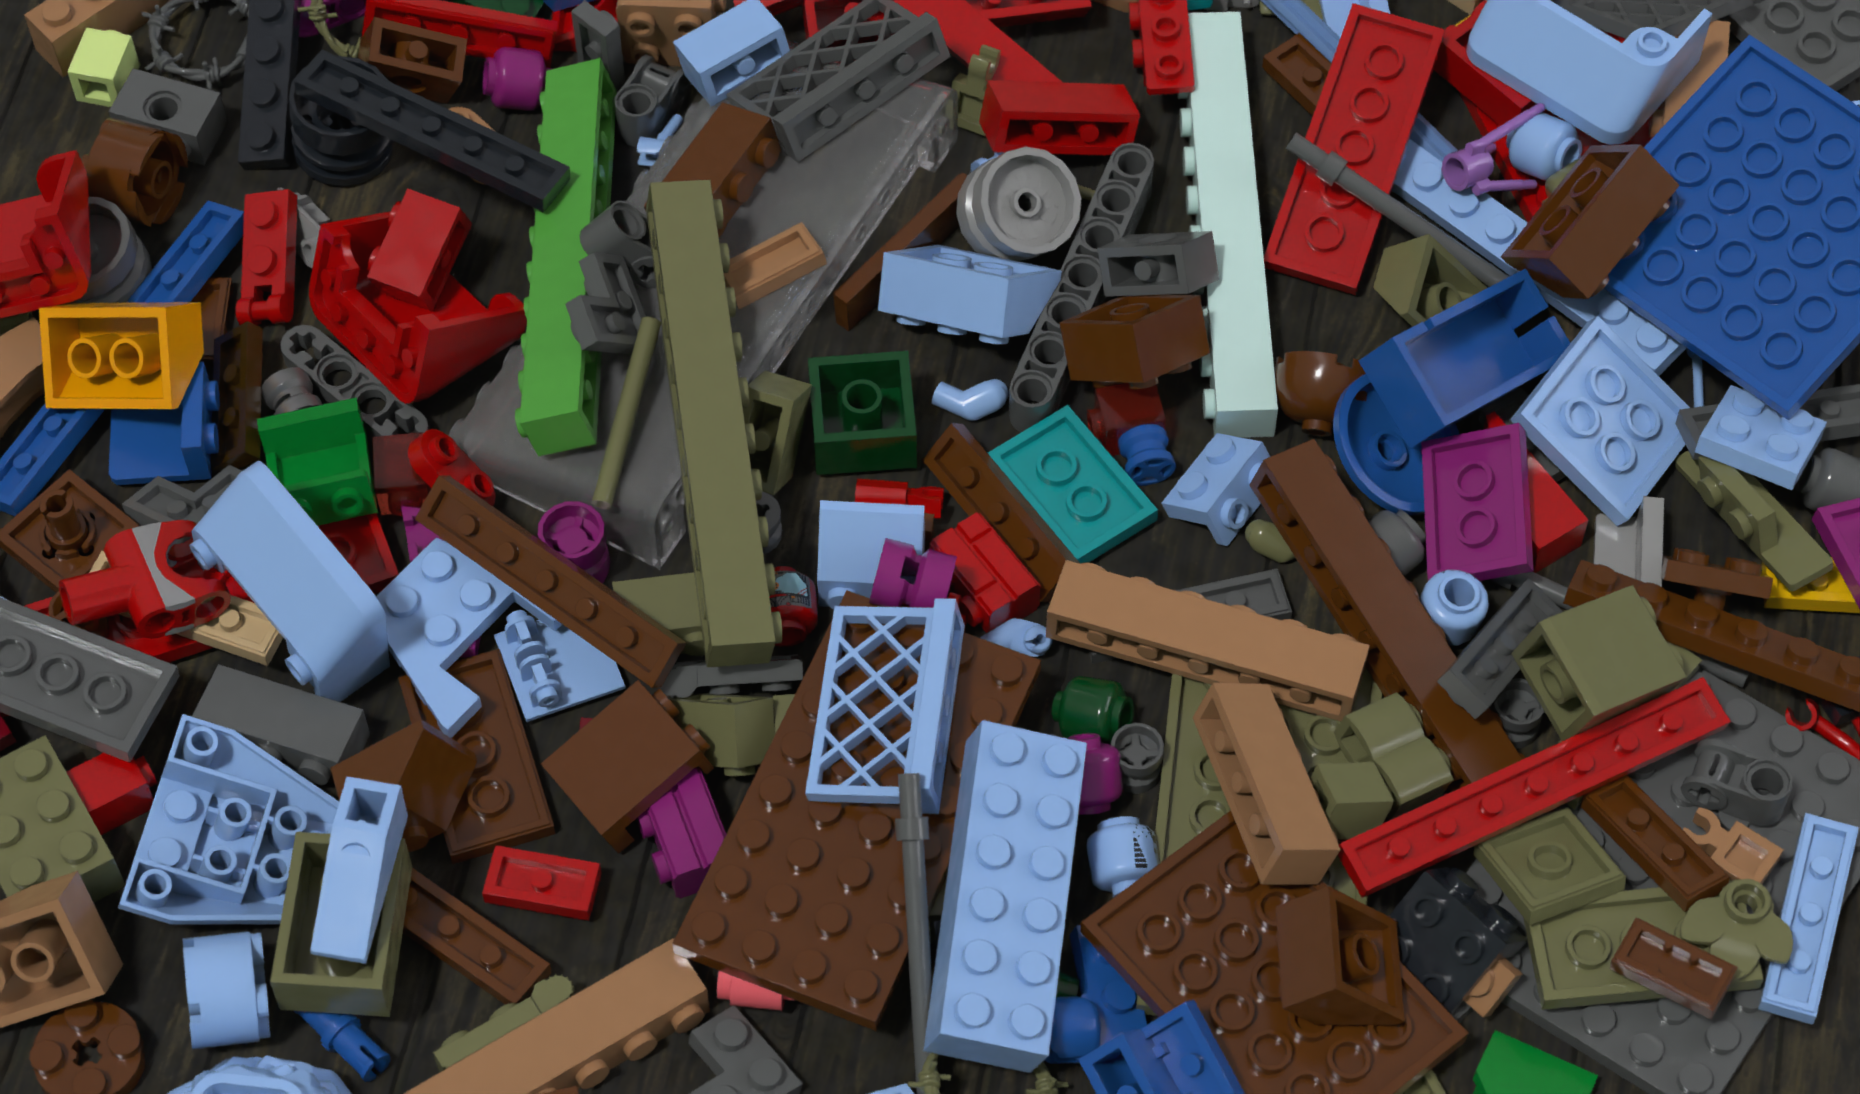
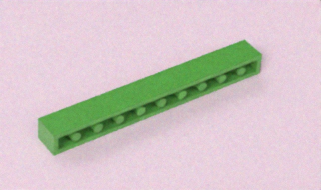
[515,58,617,457]

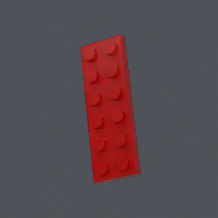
[1264,3,1445,295]

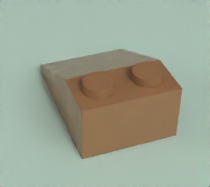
[0,871,123,1028]

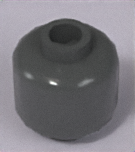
[1795,448,1860,512]
[1368,510,1426,578]

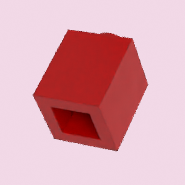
[66,753,158,835]

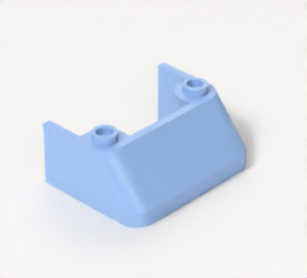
[1467,0,1712,145]
[189,461,390,702]

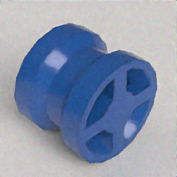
[1118,424,1176,486]

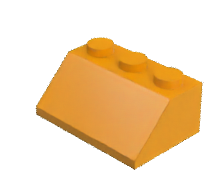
[39,302,204,409]

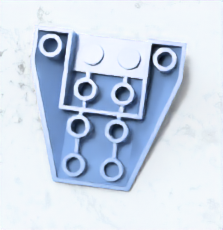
[118,714,339,924]

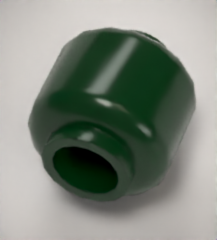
[1052,676,1134,744]

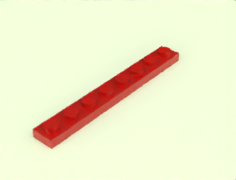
[1338,677,1731,898]

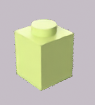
[67,28,140,107]

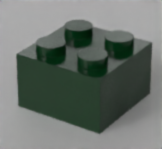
[808,350,917,475]

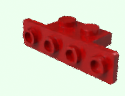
[1129,0,1195,95]

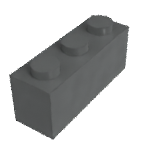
[192,664,370,785]

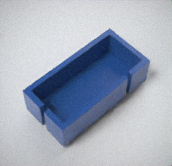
[1358,268,1570,449]

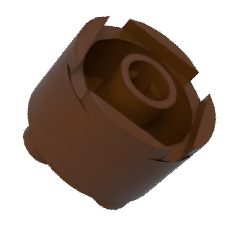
[81,118,187,227]

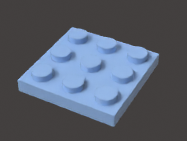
[1510,316,1690,526]

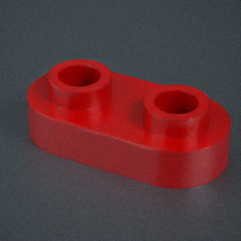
[408,429,495,506]

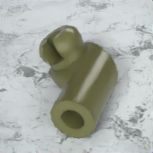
[1245,519,1295,563]

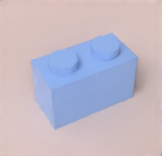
[673,0,790,107]

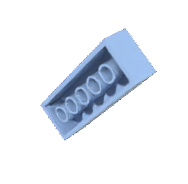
[923,720,1087,1073]

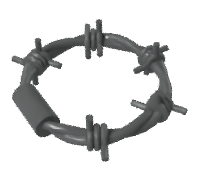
[142,0,250,90]

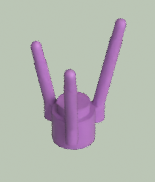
[1442,103,1545,196]

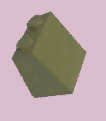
[1511,585,1687,741]

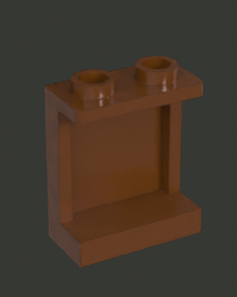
[541,680,715,854]

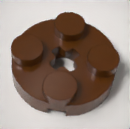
[29,999,145,1094]

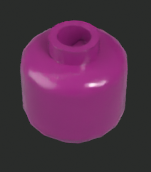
[483,47,553,111]
[1068,733,1123,815]

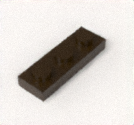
[211,321,263,473]

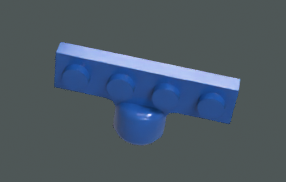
[1045,925,1147,1064]

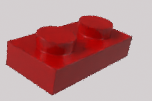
[482,845,602,921]

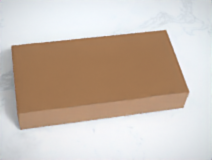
[724,222,827,310]

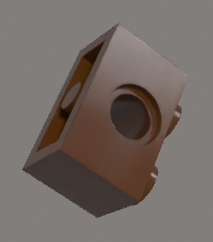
[358,17,467,104]

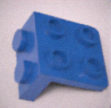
[109,362,220,485]

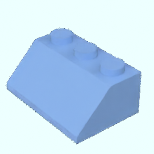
[878,245,1062,344]

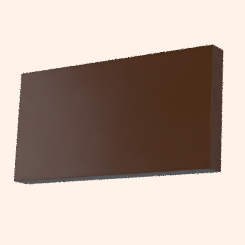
[398,649,555,864]

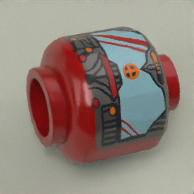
[769,566,818,647]

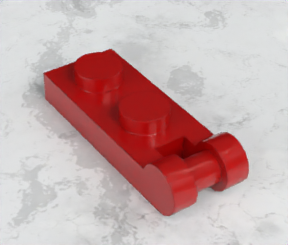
[235,189,298,326]

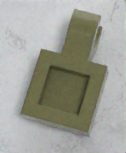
[945,44,1001,136]

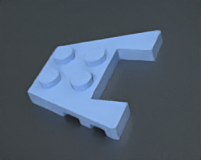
[376,538,562,738]

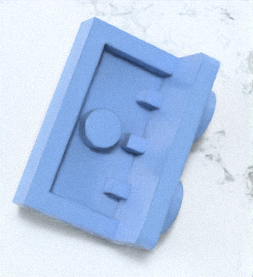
[1161,433,1270,546]

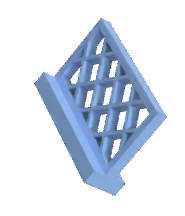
[805,598,965,814]

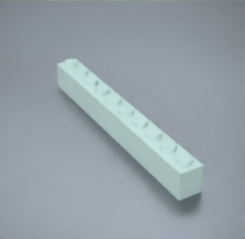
[1177,12,1278,438]

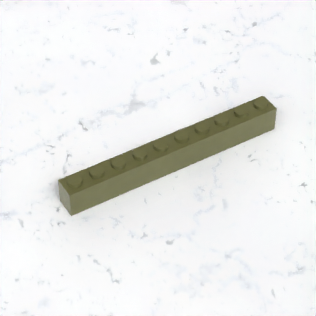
[646,180,782,668]

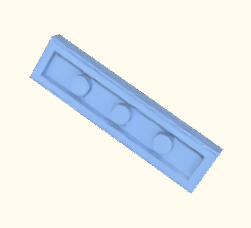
[1758,813,1859,1025]

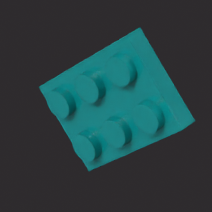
[988,405,1158,564]

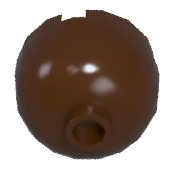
[1274,351,1367,437]

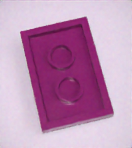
[1422,423,1534,581]

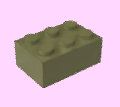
[0,735,125,903]
[270,832,412,1017]

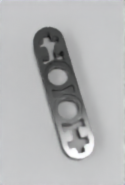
[280,325,429,460]

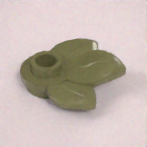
[1680,879,1793,982]

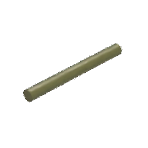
[591,317,661,509]

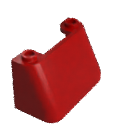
[0,150,92,319]
[309,211,527,404]

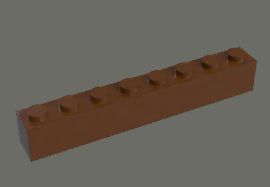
[1249,439,1525,794]

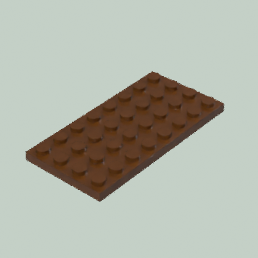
[672,590,1041,1031]

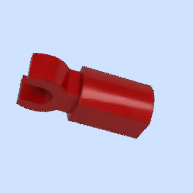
[855,479,944,518]

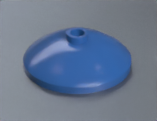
[1333,374,1459,516]

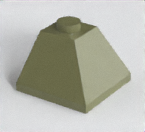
[1373,234,1487,327]

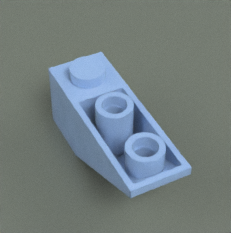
[310,776,408,964]

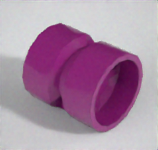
[537,501,610,583]
[869,538,957,608]

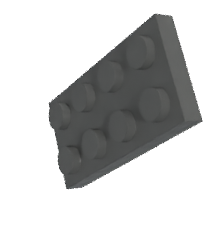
[0,597,180,763]

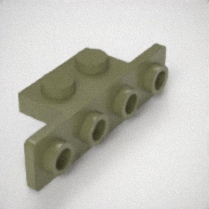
[1675,451,1833,591]

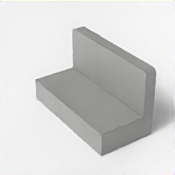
[1593,496,1664,587]

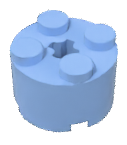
[182,932,270,1049]

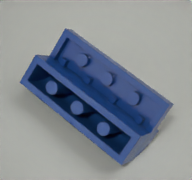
[1078,1000,1245,1094]

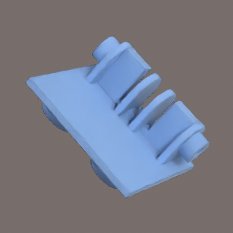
[494,610,626,722]

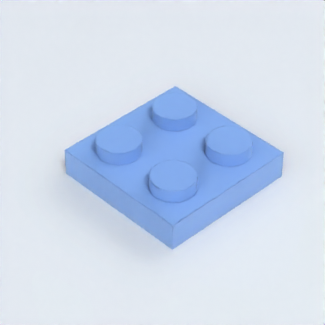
[1695,385,1827,490]

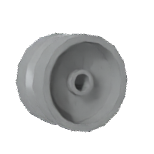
[956,147,1081,262]

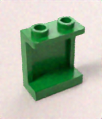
[257,397,378,526]

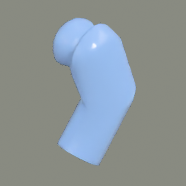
[932,379,1009,421]
[980,618,1053,657]

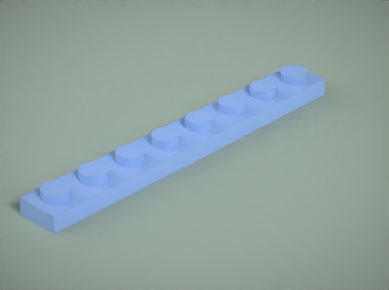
[1392,139,1686,376]

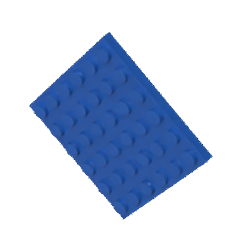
[1604,34,1860,420]

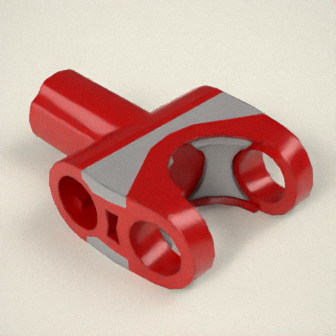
[59,520,231,639]

